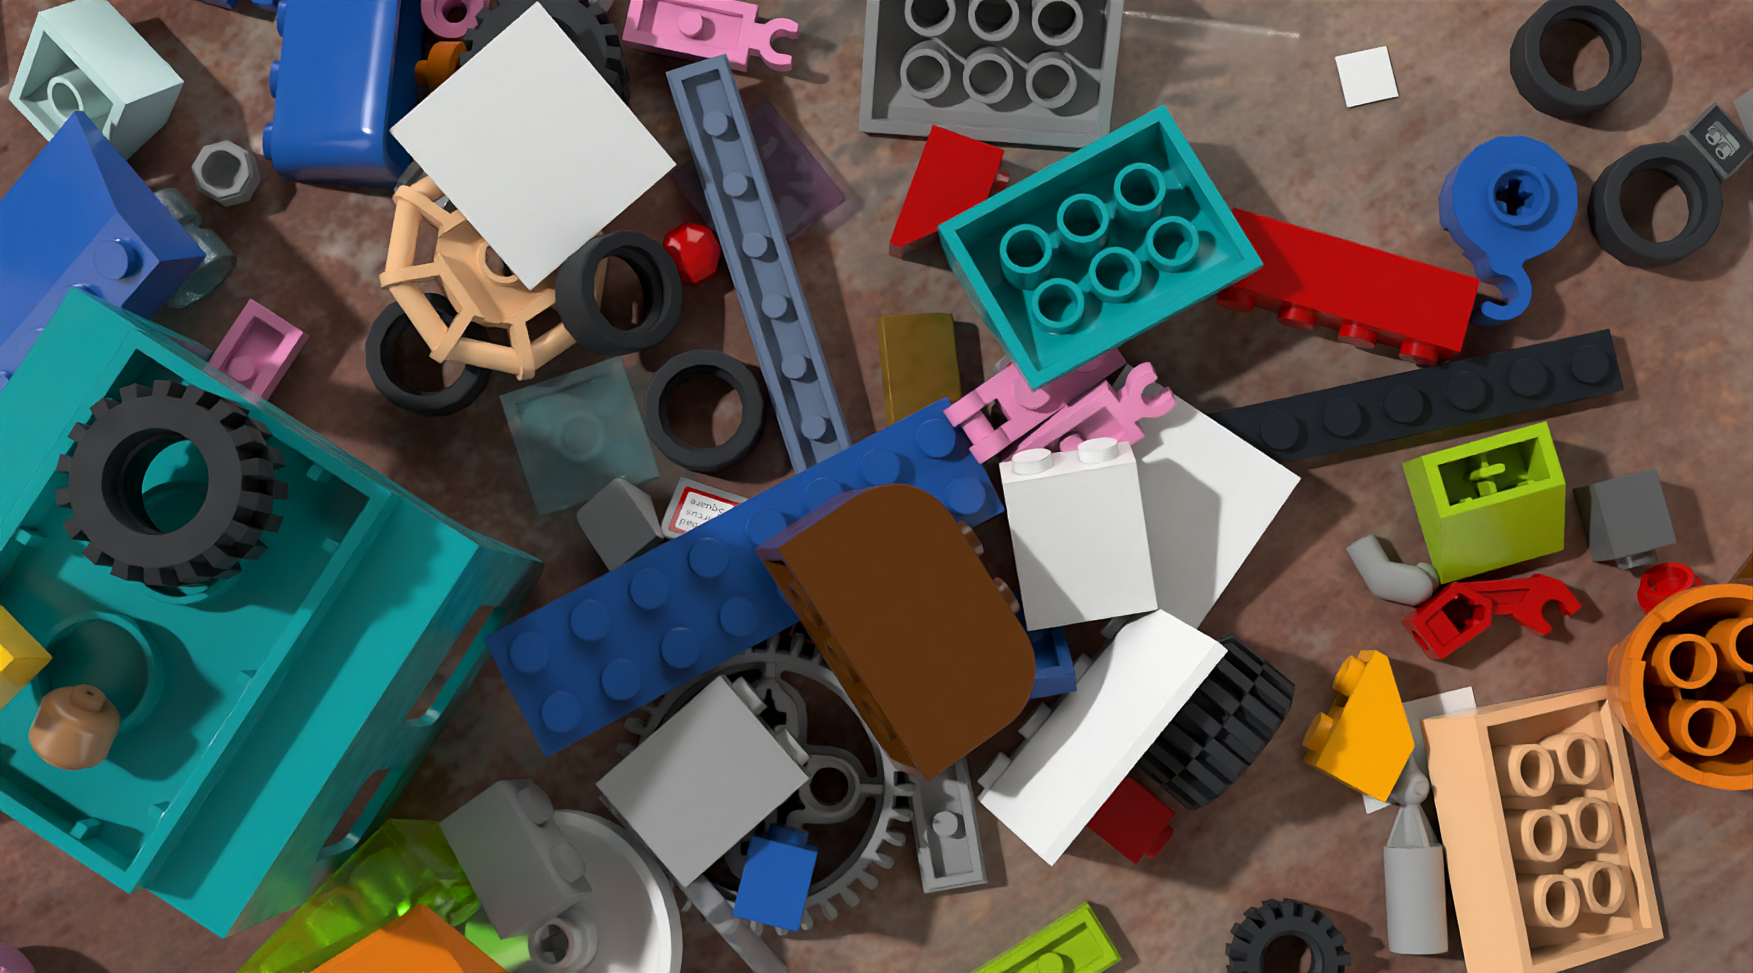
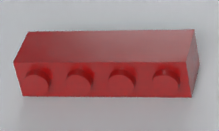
[1214,207,1480,366]

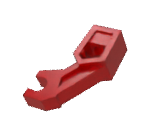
[1400,573,1582,660]

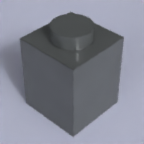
[1573,468,1677,570]

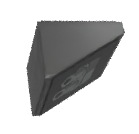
[1668,102,1753,184]

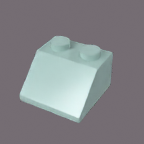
[8,0,184,160]

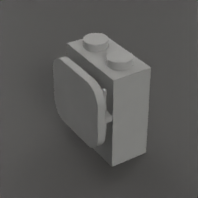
[596,675,812,888]

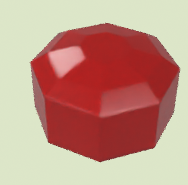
[662,222,723,288]

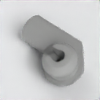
[1345,533,1439,606]

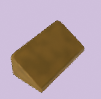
[876,312,962,427]

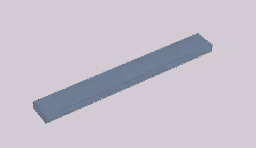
[665,53,852,475]

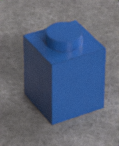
[732,823,819,932]

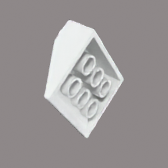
[977,608,1228,866]

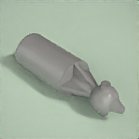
[1383,754,1449,954]

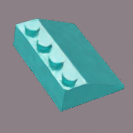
[938,104,1263,393]

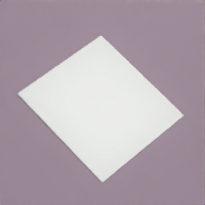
[389,1,677,290]
[1112,363,1301,630]

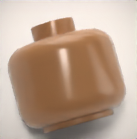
[28,684,121,771]

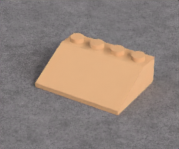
[1419,685,1664,973]

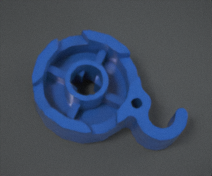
[1438,135,1578,328]

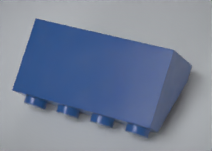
[262,0,427,189]

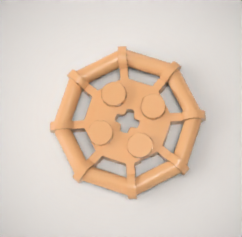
[379,175,608,381]

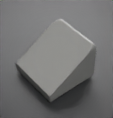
[576,478,663,571]

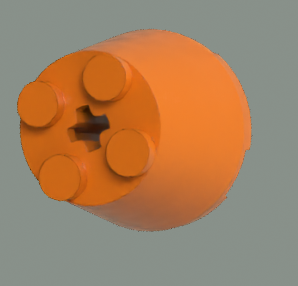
[1606,584,1753,790]

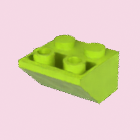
[1402,421,1566,585]

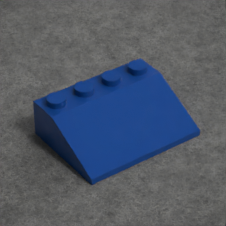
[0,111,207,393]

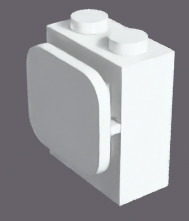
[999,437,1158,631]

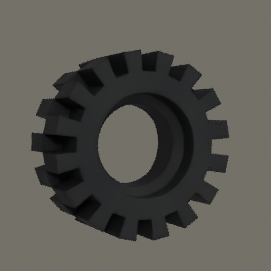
[1225,898,1351,973]

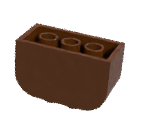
[754,484,1036,781]

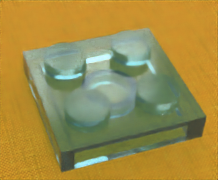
[499,355,663,518]

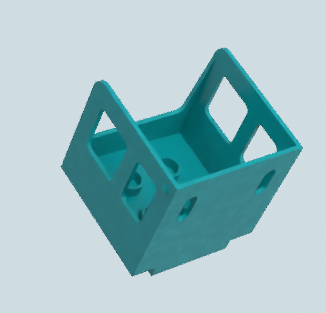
[0,286,545,939]

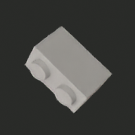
[438,778,593,940]

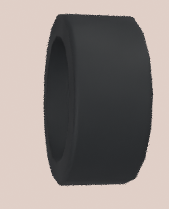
[1510,0,1642,118]
[1587,142,1724,269]
[555,230,683,356]
[365,293,492,417]
[643,349,766,473]

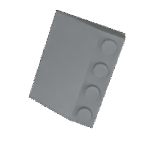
[859,0,1124,148]

